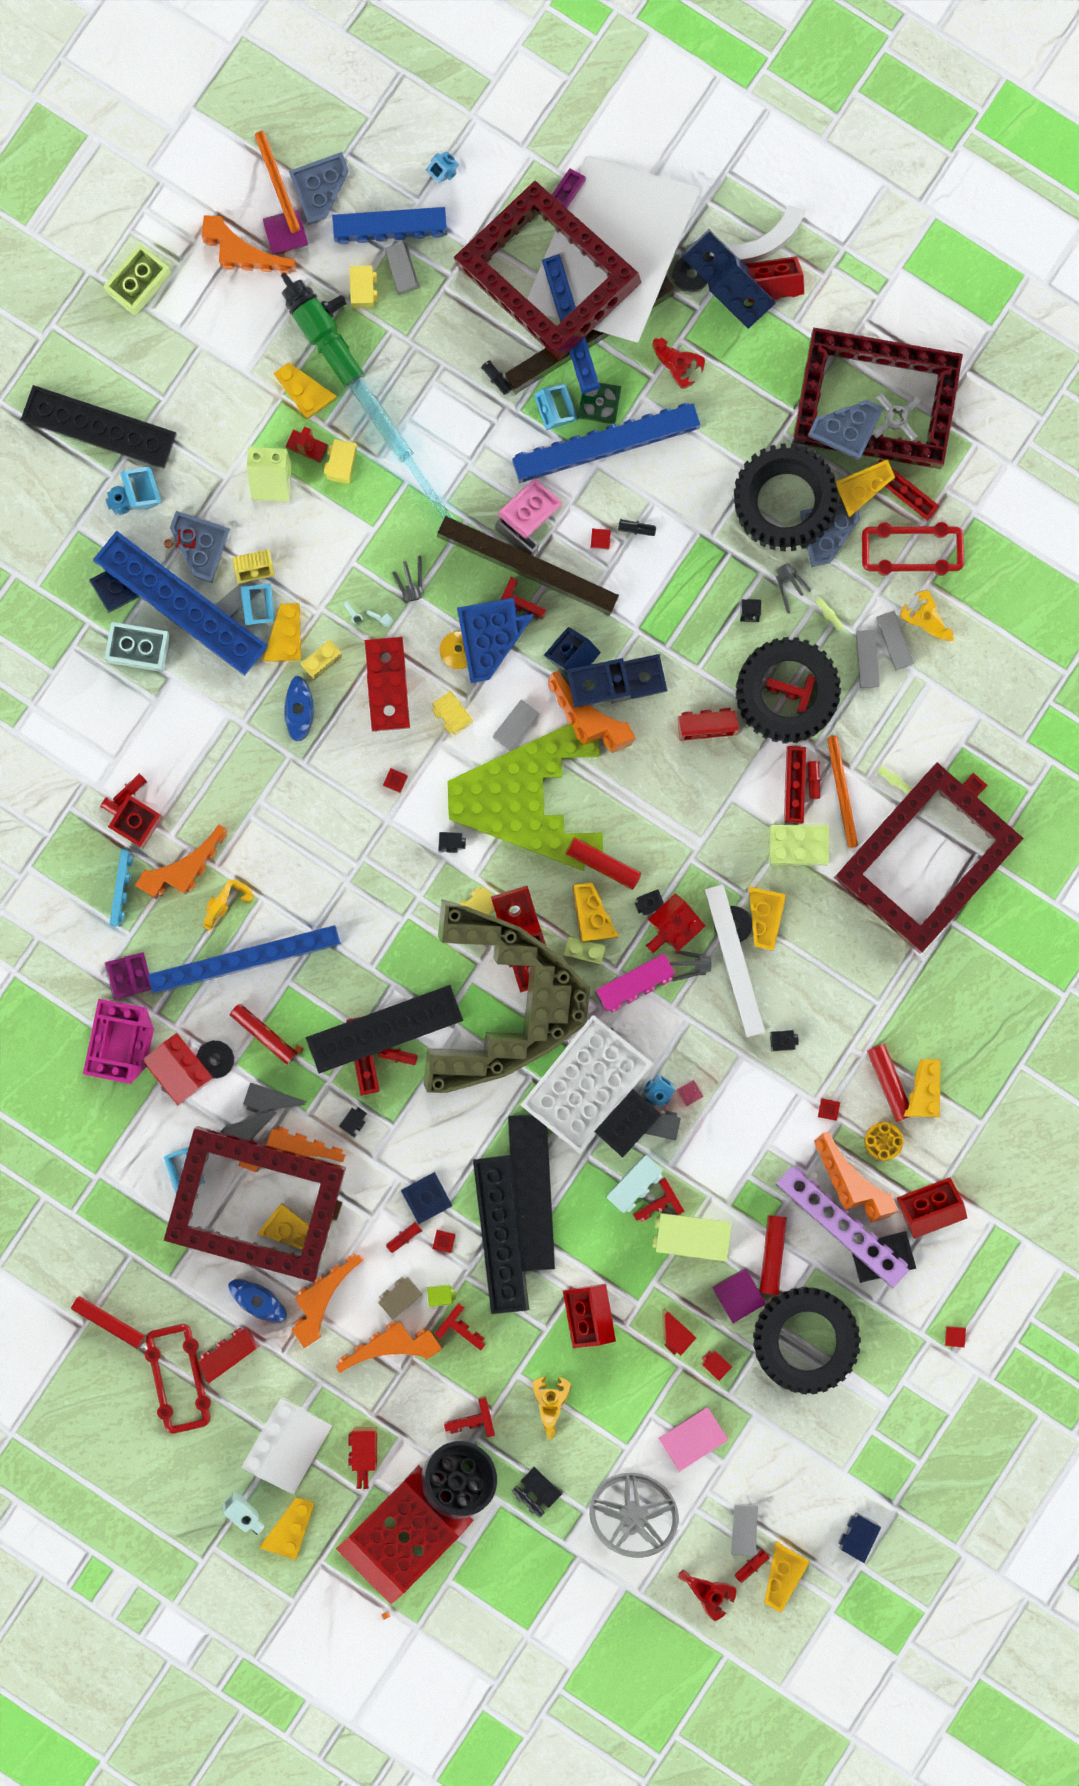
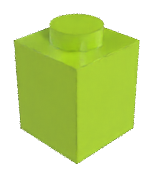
[427,1284,456,1307]

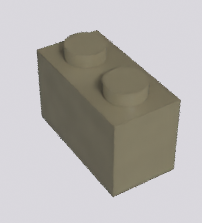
[378,1277,423,1320]

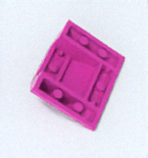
[83,999,154,1084]

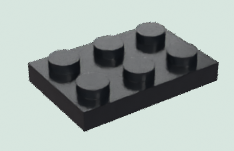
[594,1089,662,1158]
[851,1231,917,1283]

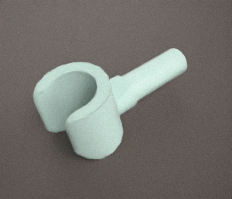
[343,601,363,626]
[366,610,393,627]

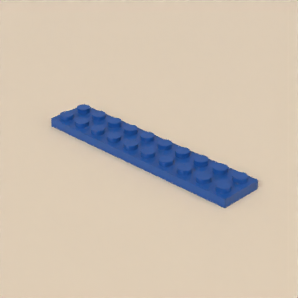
[93,530,268,676]

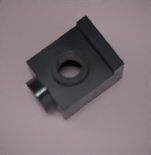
[740,599,761,622]
[438,832,466,853]
[634,889,664,917]
[769,1030,799,1052]
[339,1107,367,1138]

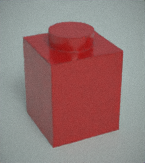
[701,1350,732,1381]

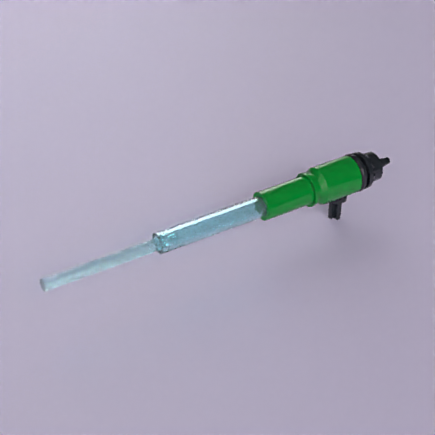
[281,272,453,519]

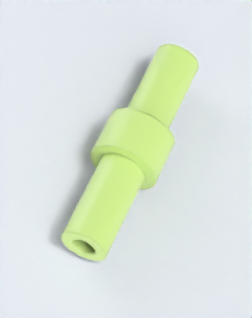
[815,597,844,632]
[877,766,912,794]

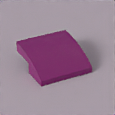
[552,168,586,208]
[262,209,309,255]
[104,952,152,1000]
[712,1268,766,1323]

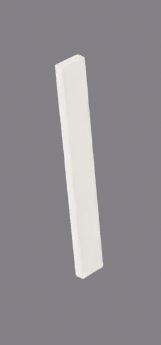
[704,884,765,1037]

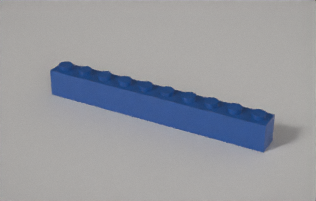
[512,403,700,484]
[148,925,341,994]

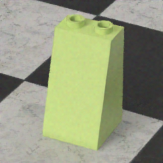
[247,447,292,502]
[652,1213,731,1262]

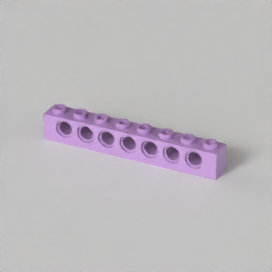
[776,1166,909,1289]

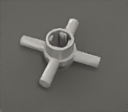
[872,393,922,442]

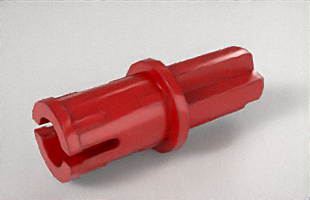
[807,761,822,800]
[113,773,147,805]
[379,1048,418,1065]
[386,1222,422,1253]
[735,1549,770,1583]

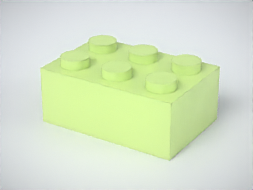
[103,244,171,316]
[769,825,829,866]

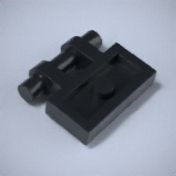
[512,1466,562,1518]

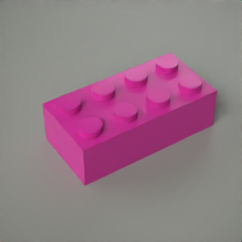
[595,954,675,1013]

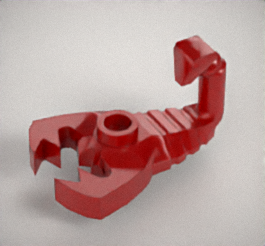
[652,337,705,389]
[678,1569,737,1621]

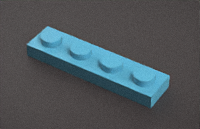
[110,849,134,927]

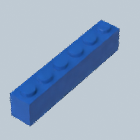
[332,207,447,244]

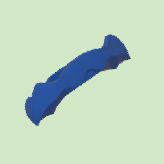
[284,676,314,741]
[228,1279,287,1323]

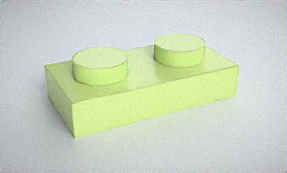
[564,937,605,965]

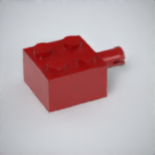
[100,795,163,849]
[645,893,706,954]
[348,1427,377,1489]

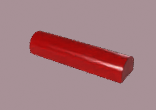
[876,459,939,521]
[784,746,806,824]
[565,837,641,890]
[229,1004,298,1065]
[346,1017,380,1096]
[867,1043,910,1122]
[759,1215,787,1295]
[71,1296,146,1349]

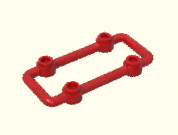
[862,522,964,576]
[145,1324,211,1434]

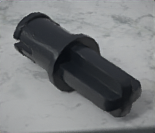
[481,360,512,395]
[618,519,657,536]

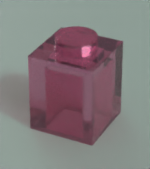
[676,1080,703,1107]

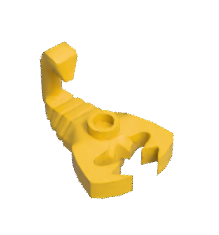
[900,590,954,642]
[203,880,254,931]
[532,1377,571,1440]

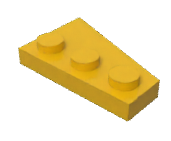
[836,459,895,518]
[263,603,301,662]
[572,883,619,942]
[748,886,786,951]
[904,1059,940,1117]
[257,1203,309,1250]
[259,1497,315,1560]
[764,1541,810,1613]

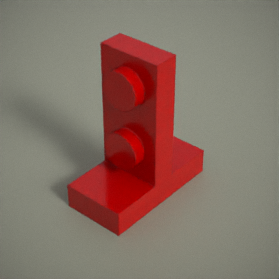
[285,426,328,463]
[500,577,546,620]
[764,675,815,715]
[632,1177,685,1222]
[434,1302,486,1351]
[444,1396,495,1438]

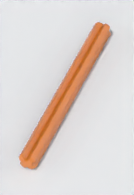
[255,131,300,233]
[827,736,858,848]

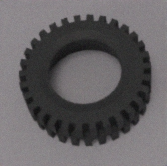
[734,443,838,552]
[735,637,841,744]
[753,1287,861,1395]

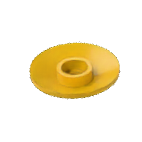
[440,631,468,669]

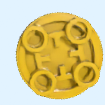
[864,1122,904,1161]

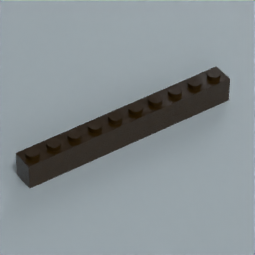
[505,276,675,395]
[437,516,619,616]

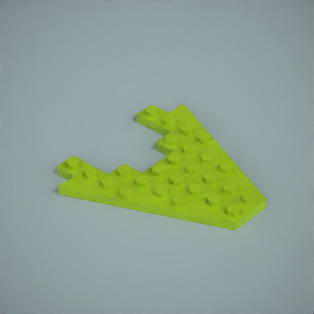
[447,724,603,871]

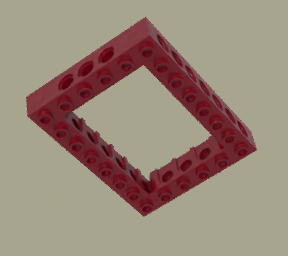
[454,181,642,361]
[792,327,963,469]
[834,762,1024,954]
[163,1126,346,1282]

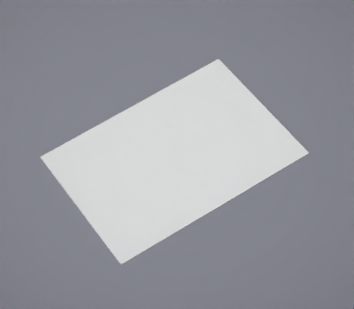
[527,156,701,343]

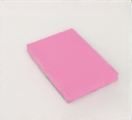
[498,478,562,540]
[658,1407,728,1472]

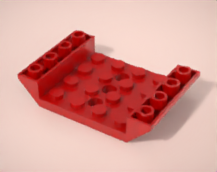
[336,1465,474,1604]

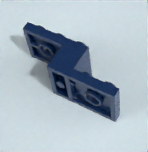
[682,229,776,329]
[566,654,668,708]

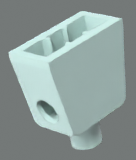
[222,1490,265,1535]

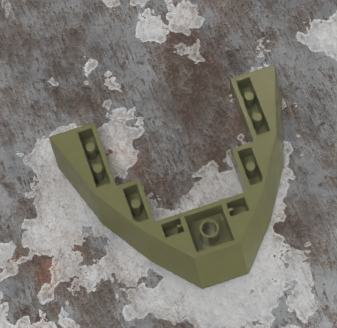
[424,899,590,1093]

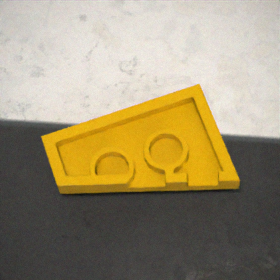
[274,362,338,420]

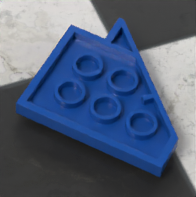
[457,598,534,683]

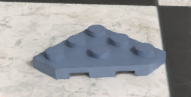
[289,152,349,225]
[808,400,884,460]
[800,503,860,567]
[170,511,231,583]

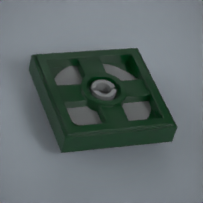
[578,383,621,424]

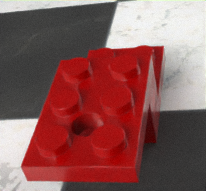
[365,637,410,732]
[491,886,546,993]

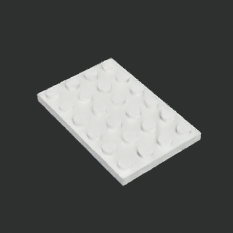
[520,1015,653,1154]

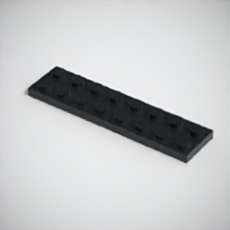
[21,385,177,469]
[305,985,464,1074]
[508,1115,555,1271]
[473,1155,530,1314]

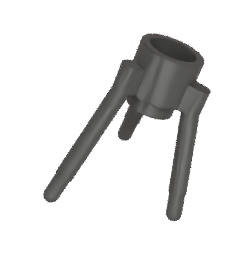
[392,556,424,602]
[775,563,811,613]
[670,951,712,981]

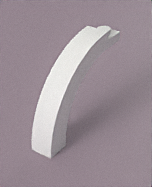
[695,204,806,264]

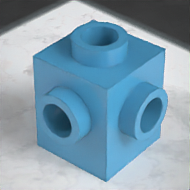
[426,151,460,183]
[106,486,133,515]
[644,1073,675,1108]

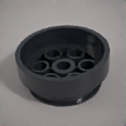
[421,1441,497,1519]

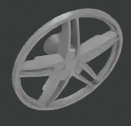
[589,1473,679,1558]

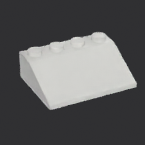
[241,1397,333,1494]

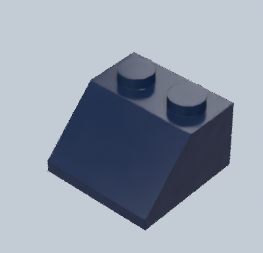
[544,627,601,675]
[838,1512,881,1563]

